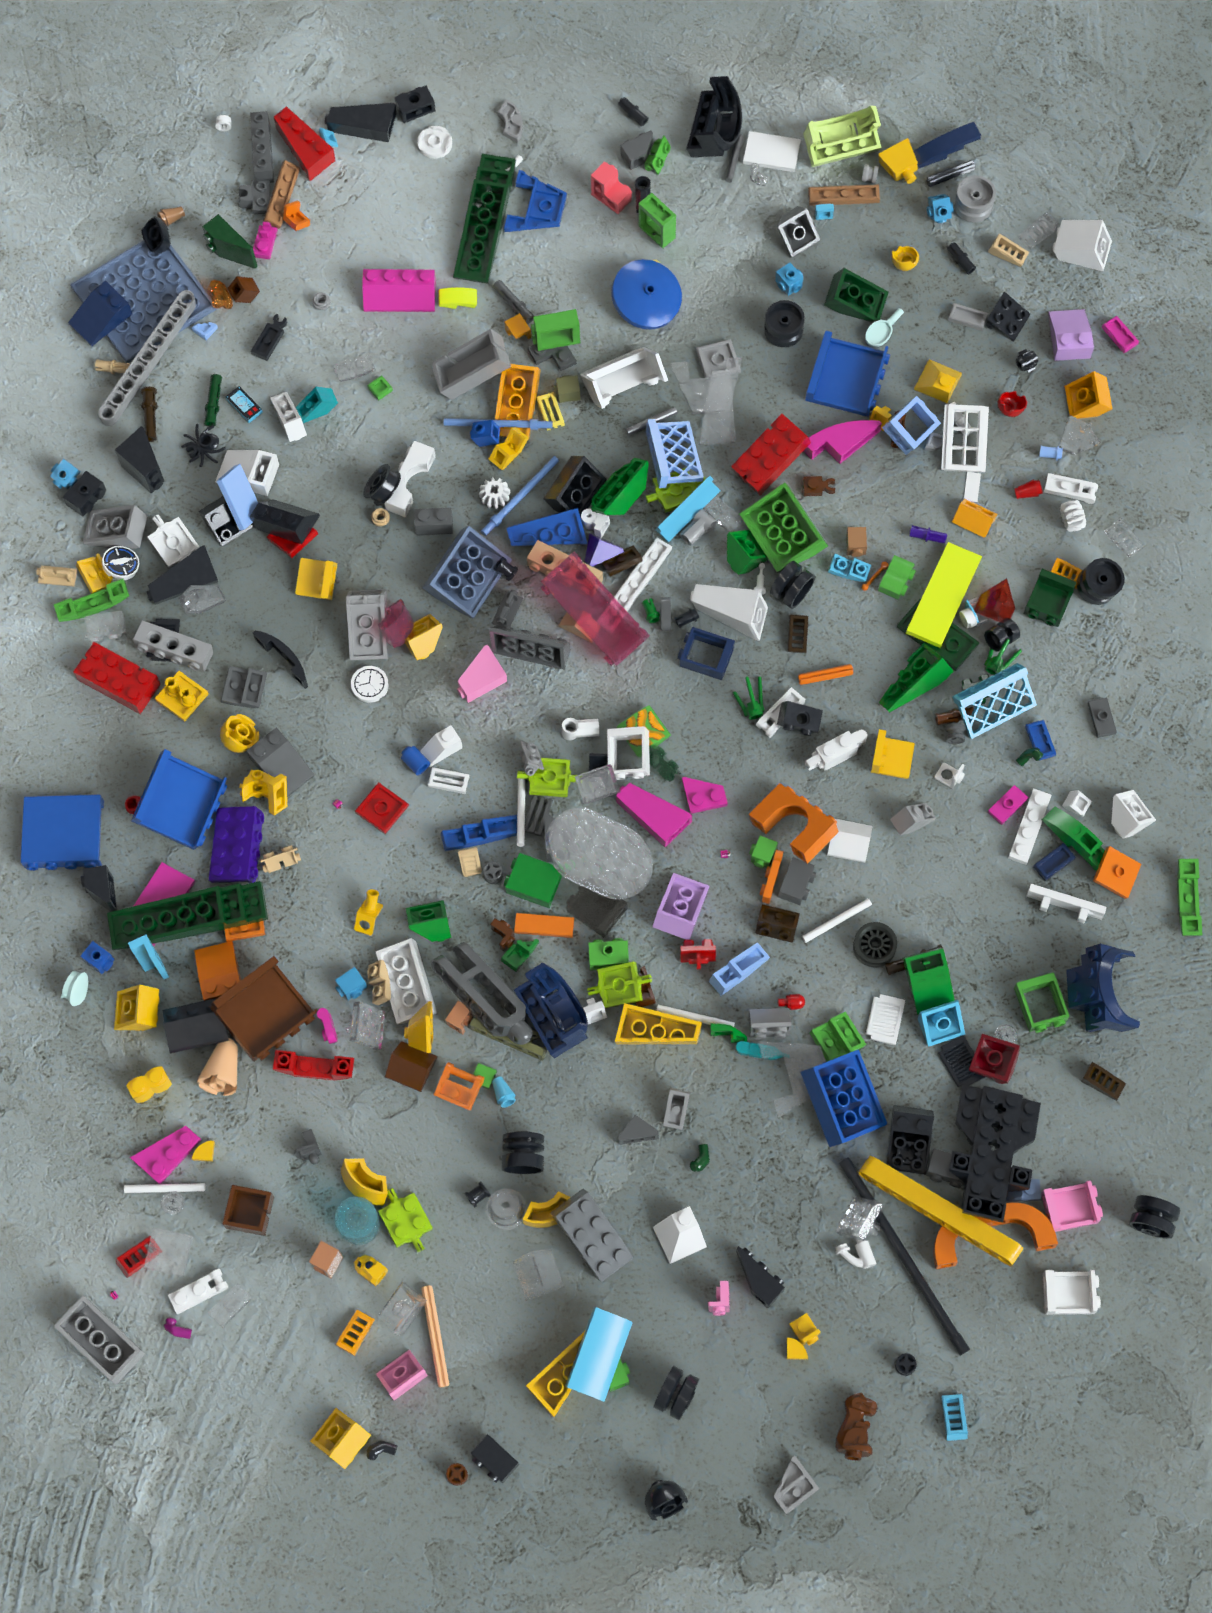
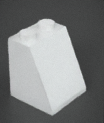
[1053,220,1112,271]

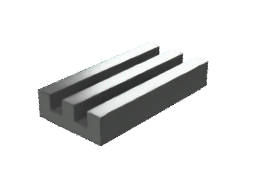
[525,795,553,837]

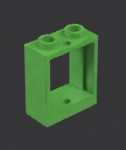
[639,193,676,249]
[531,309,580,351]
[1014,972,1070,1033]

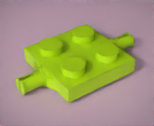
[645,467,706,513]
[517,758,582,797]
[587,961,652,1008]
[378,1188,433,1253]

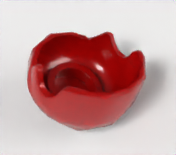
[997,391,1027,417]

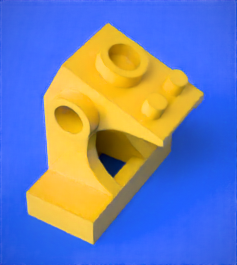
[239,770,288,816]

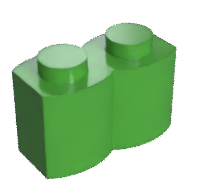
[878,555,916,600]

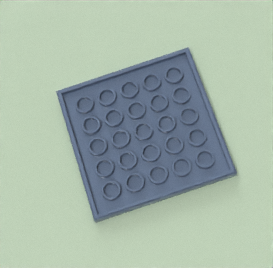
[70,240,218,363]

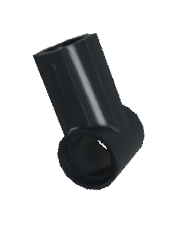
[635,176,651,213]

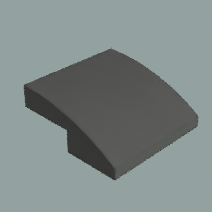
[221,666,267,708]

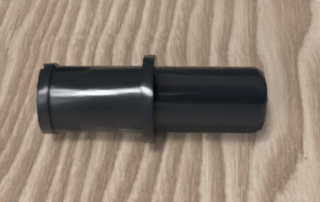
[618,97,649,126]
[947,242,976,275]

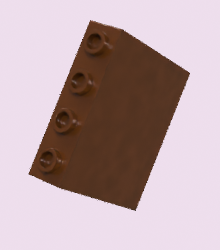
[209,956,318,1062]

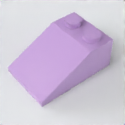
[1048,309,1094,361]
[653,873,709,940]

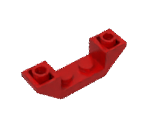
[273,1050,355,1081]

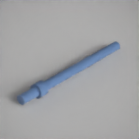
[444,418,553,430]
[481,456,559,536]

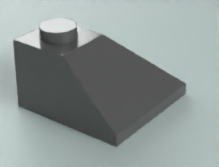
[777,206,820,258]

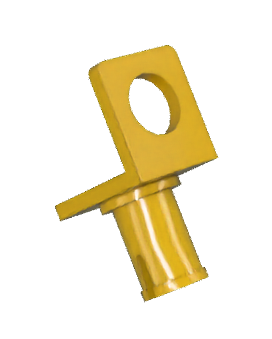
[354,889,383,936]

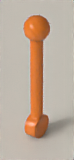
[861,562,888,591]

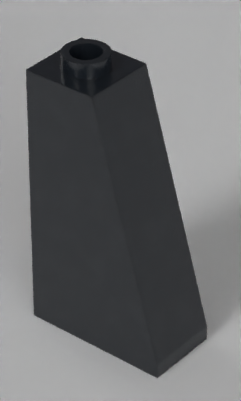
[325,103,397,143]
[146,545,218,605]

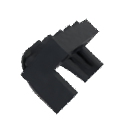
[686,76,742,157]

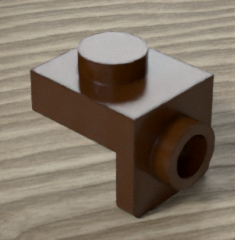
[490,918,515,951]

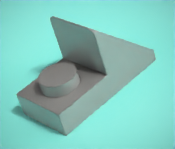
[663,1088,690,1130]

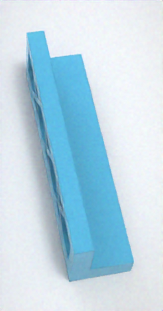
[655,476,720,542]
[128,935,169,979]

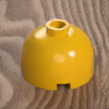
[220,714,259,753]

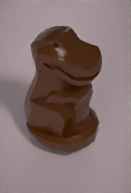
[835,1393,878,1461]

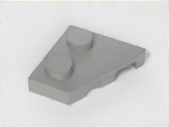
[773,1456,819,1515]

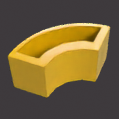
[341,1158,388,1206]
[523,1191,571,1228]

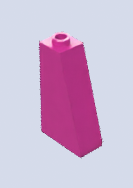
[616,783,692,847]

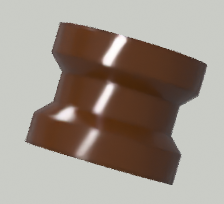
[446,1463,468,1486]

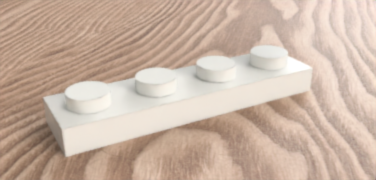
[1008,788,1052,865]

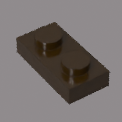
[601,545,643,577]

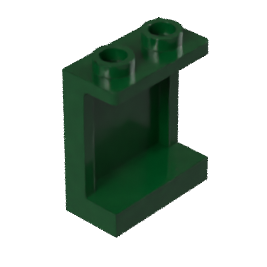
[1023,569,1077,627]

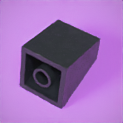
[115,426,165,493]

